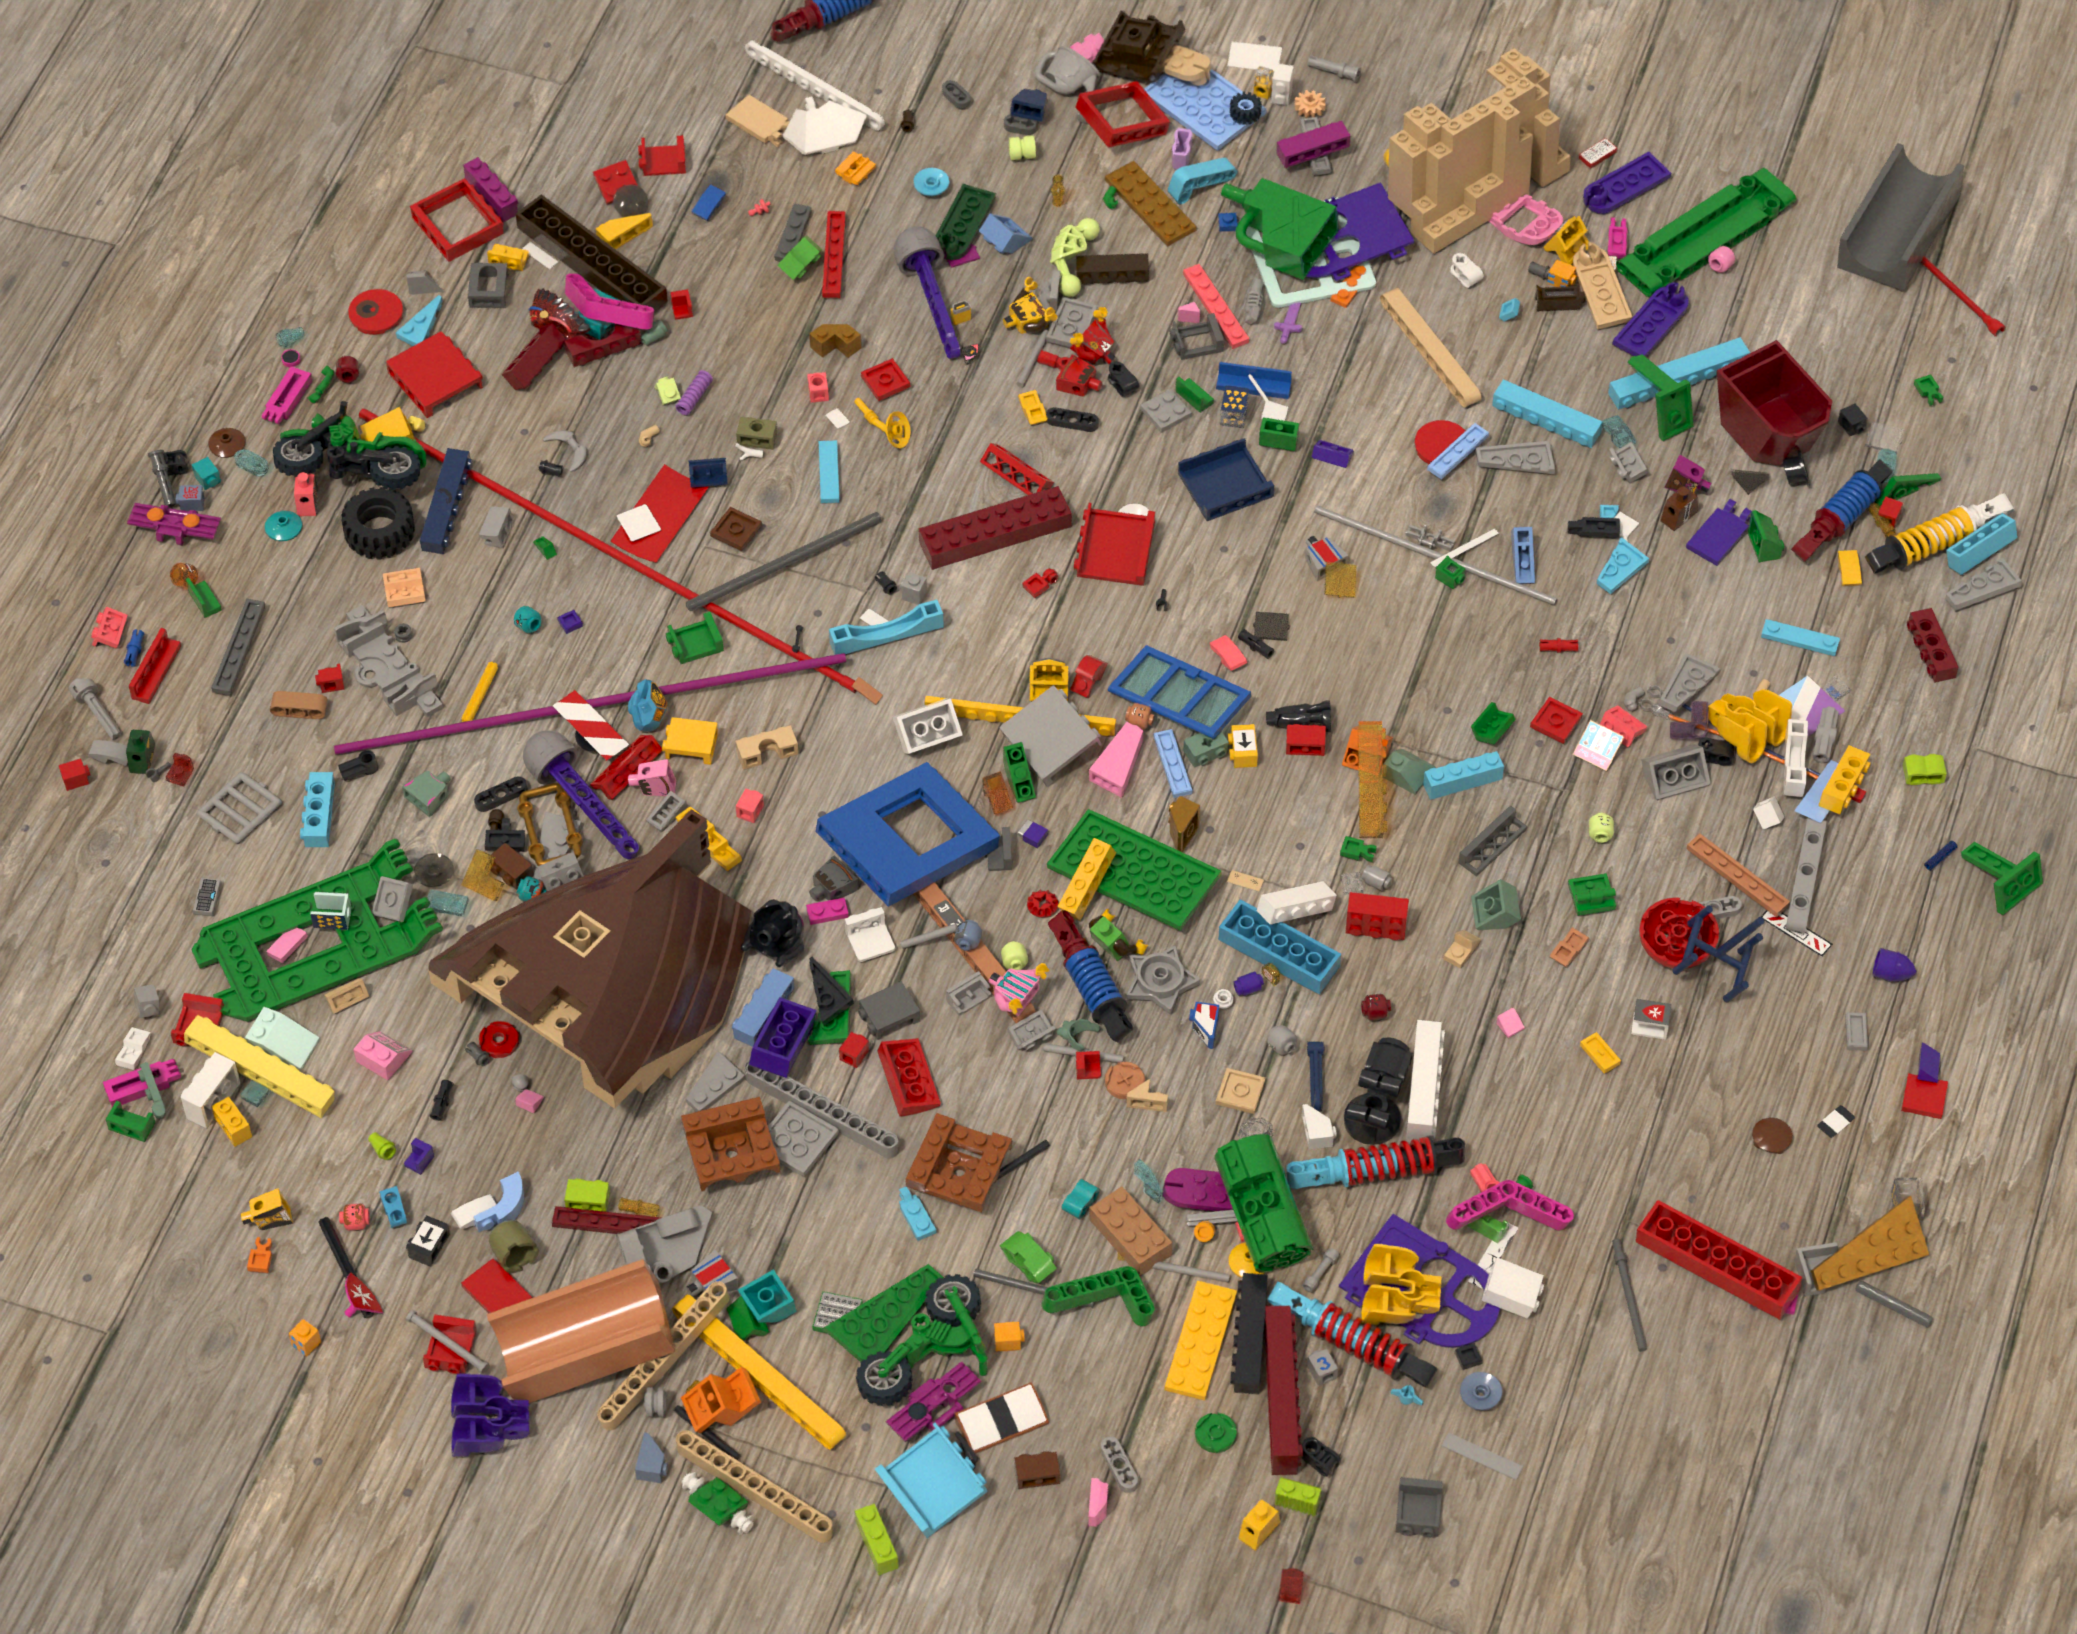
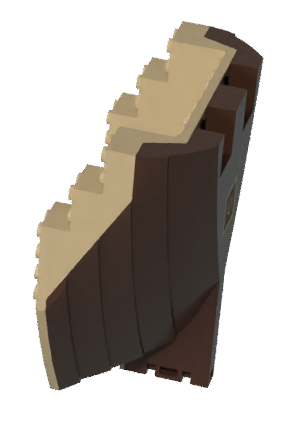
[428,809,752,1108]

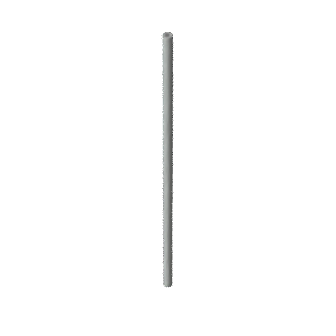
[1314,505,1557,605]

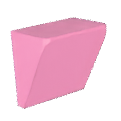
[1178,302,1200,323]
[1496,1008,1525,1038]
[515,1089,544,1113]

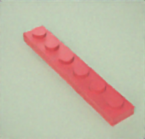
[1183,264,1249,349]

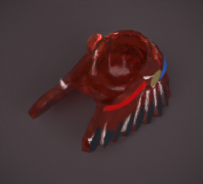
[529,288,594,340]

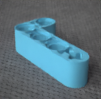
[1168,158,1238,204]

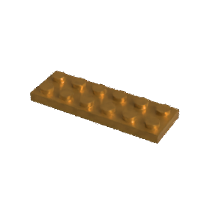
[1105,160,1196,247]

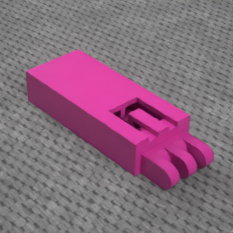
[262,366,313,424]
[103,1059,181,1107]

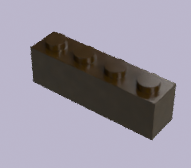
[1076,253,1149,284]

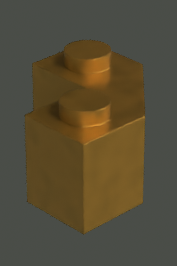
[809,324,862,358]

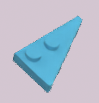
[395,295,443,346]

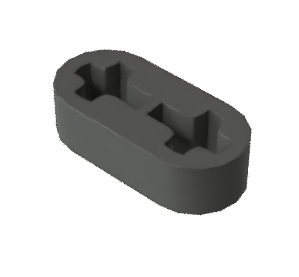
[1004,115,1037,135]

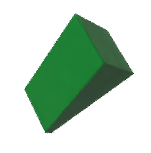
[533,536,557,560]

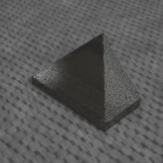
[1730,469,1769,495]

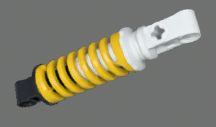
[1865,493,2015,574]

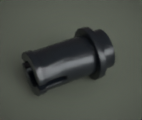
[539,460,564,477]
[875,571,897,595]

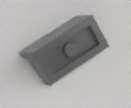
[987,827,1012,871]

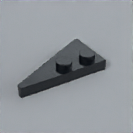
[809,957,854,1026]

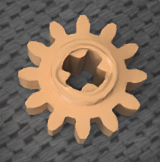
[1295,90,1325,118]

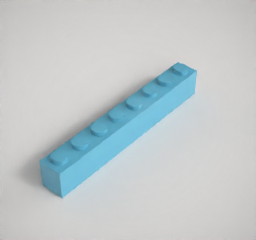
[1608,337,1750,410]

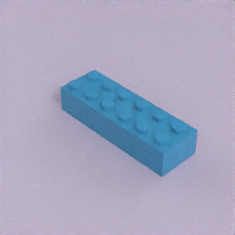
[1218,899,1341,995]

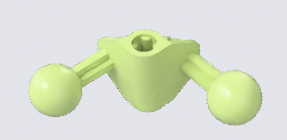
[1050,218,1100,297]

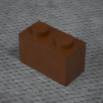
[488,843,534,890]
[1014,1451,1060,1489]

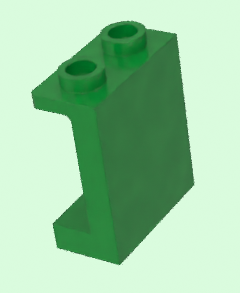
[665,612,724,664]

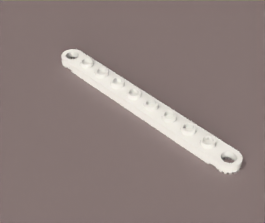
[745,40,885,131]

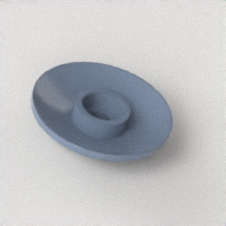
[1460,1372,1502,1410]

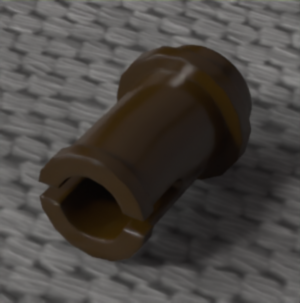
[900,110,914,132]

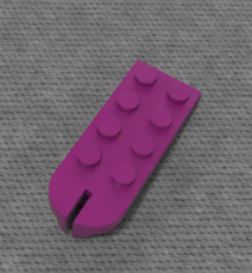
[1162,1168,1233,1211]

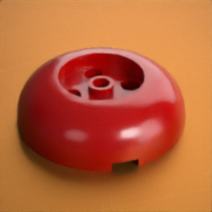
[1639,897,1719,969]

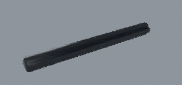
[319,1217,374,1319]

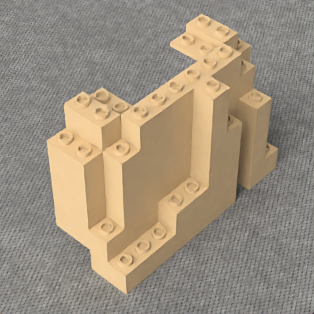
[1388,48,1570,254]

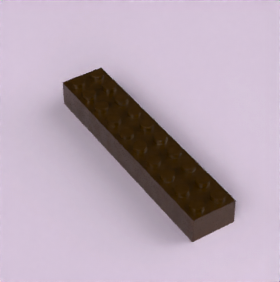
[515,194,668,312]

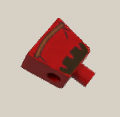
[1056,354,1102,397]

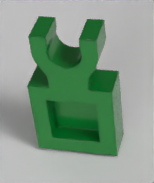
[1914,374,1943,406]
[1340,836,1377,862]

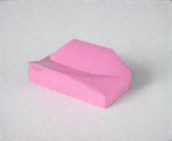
[1089,1478,1108,1526]

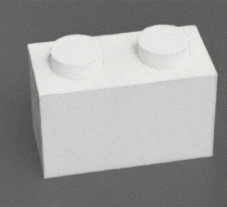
[1271,63,1294,105]

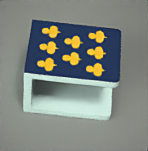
[310,892,352,930]

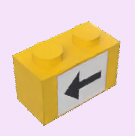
[1227,724,1258,768]

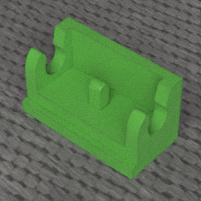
[1466,1206,1509,1243]

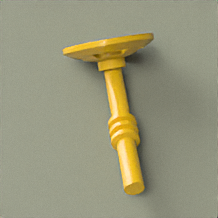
[854,398,910,448]

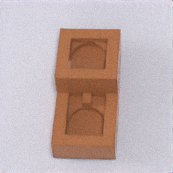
[1549,927,1589,967]

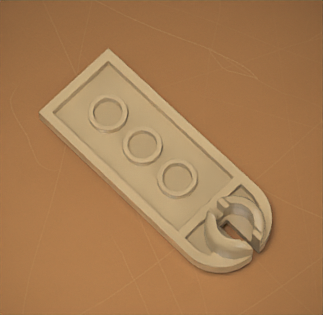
[1144,38,1211,86]
[1573,242,1632,330]

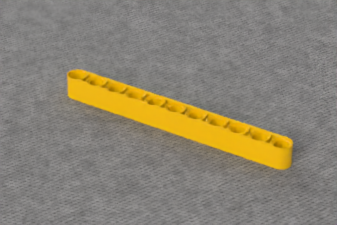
[672,1294,846,1450]

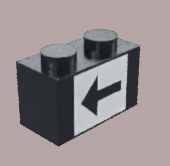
[406,1215,450,1267]

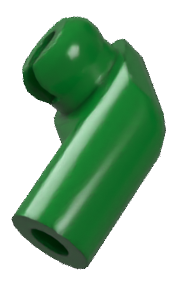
[1103,186,1118,209]

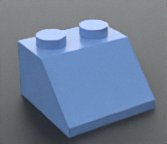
[979,213,1032,253]

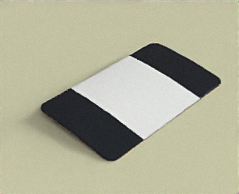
[1817,1105,1855,1138]

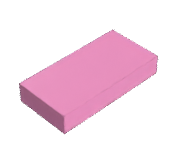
[266,928,308,963]

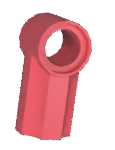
[1470,1163,1500,1203]

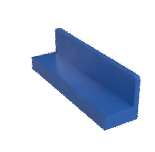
[1216,362,1292,399]

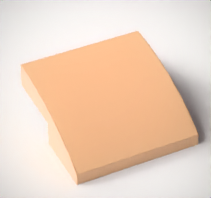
[383,568,425,607]

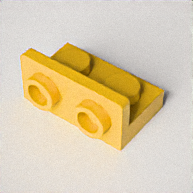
[487,244,530,271]

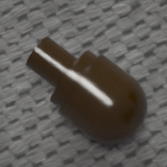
[488,809,505,830]

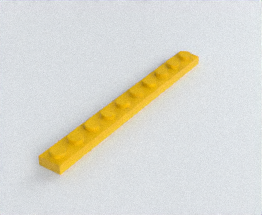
[925,696,1116,736]

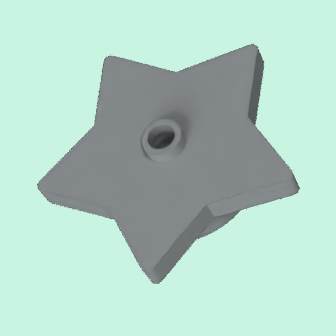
[1127,946,1200,1013]

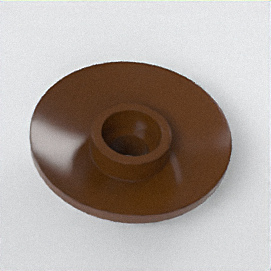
[208,428,245,458]

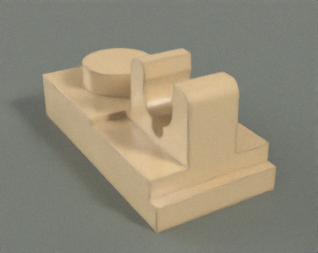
[325,978,369,1014]

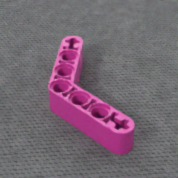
[564,273,654,329]
[1446,1180,1574,1231]

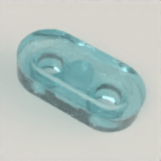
[234,449,269,476]
[1877,449,1897,482]

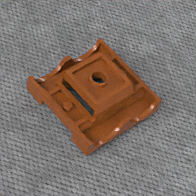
[681,1097,781,1192]
[905,1113,1012,1213]

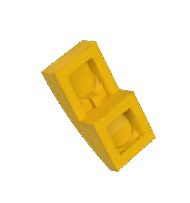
[1018,390,1048,426]
[1838,550,1862,586]

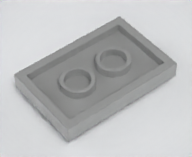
[1046,297,1097,347]

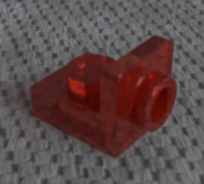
[166,753,194,787]

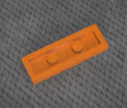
[1330,265,1373,308]

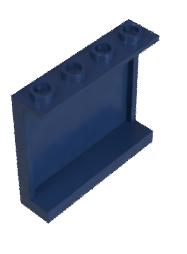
[1178,438,1274,521]

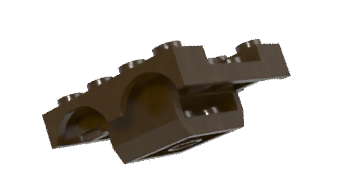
[1092,10,1186,82]

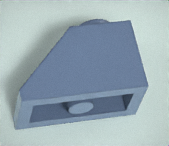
[635,1432,668,1483]

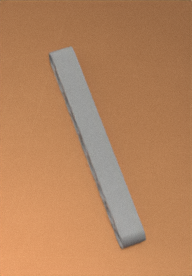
[744,1060,898,1158]

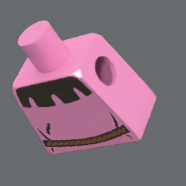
[628,759,676,796]

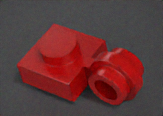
[1022,568,1058,598]

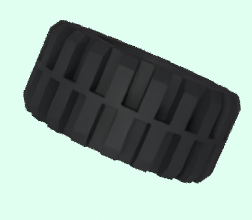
[341,487,415,559]

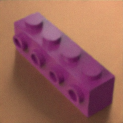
[1276,120,1350,168]
[463,157,518,222]

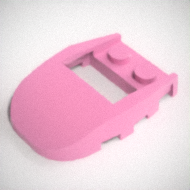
[1488,194,1563,245]

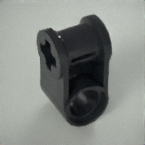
[1108,361,1139,397]
[152,450,189,476]
[1698,737,1734,766]
[1301,1437,1341,1477]

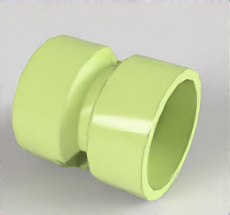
[1009,135,1036,161]

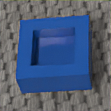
[1218,213,1237,232]

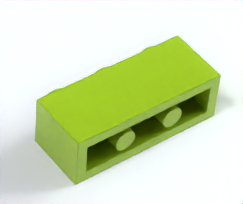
[855,1503,898,1576]

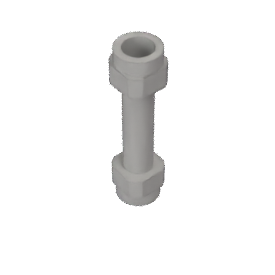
[1302,1248,1339,1293]

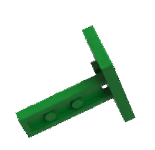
[1961,842,2043,915]

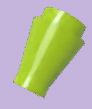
[368,1132,396,1160]

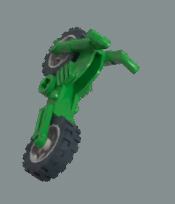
[856,1274,988,1406]

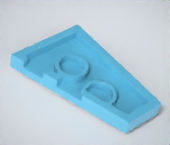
[1597,537,1649,594]

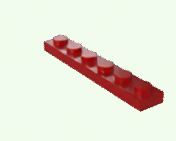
[822,211,846,298]

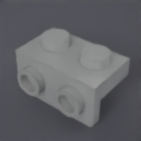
[1609,442,1649,483]
[1006,1009,1056,1050]

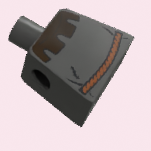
[809,855,858,901]

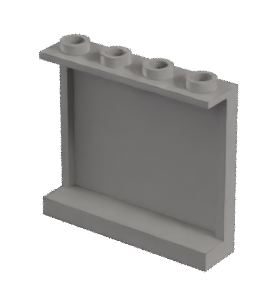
[999,685,1102,787]

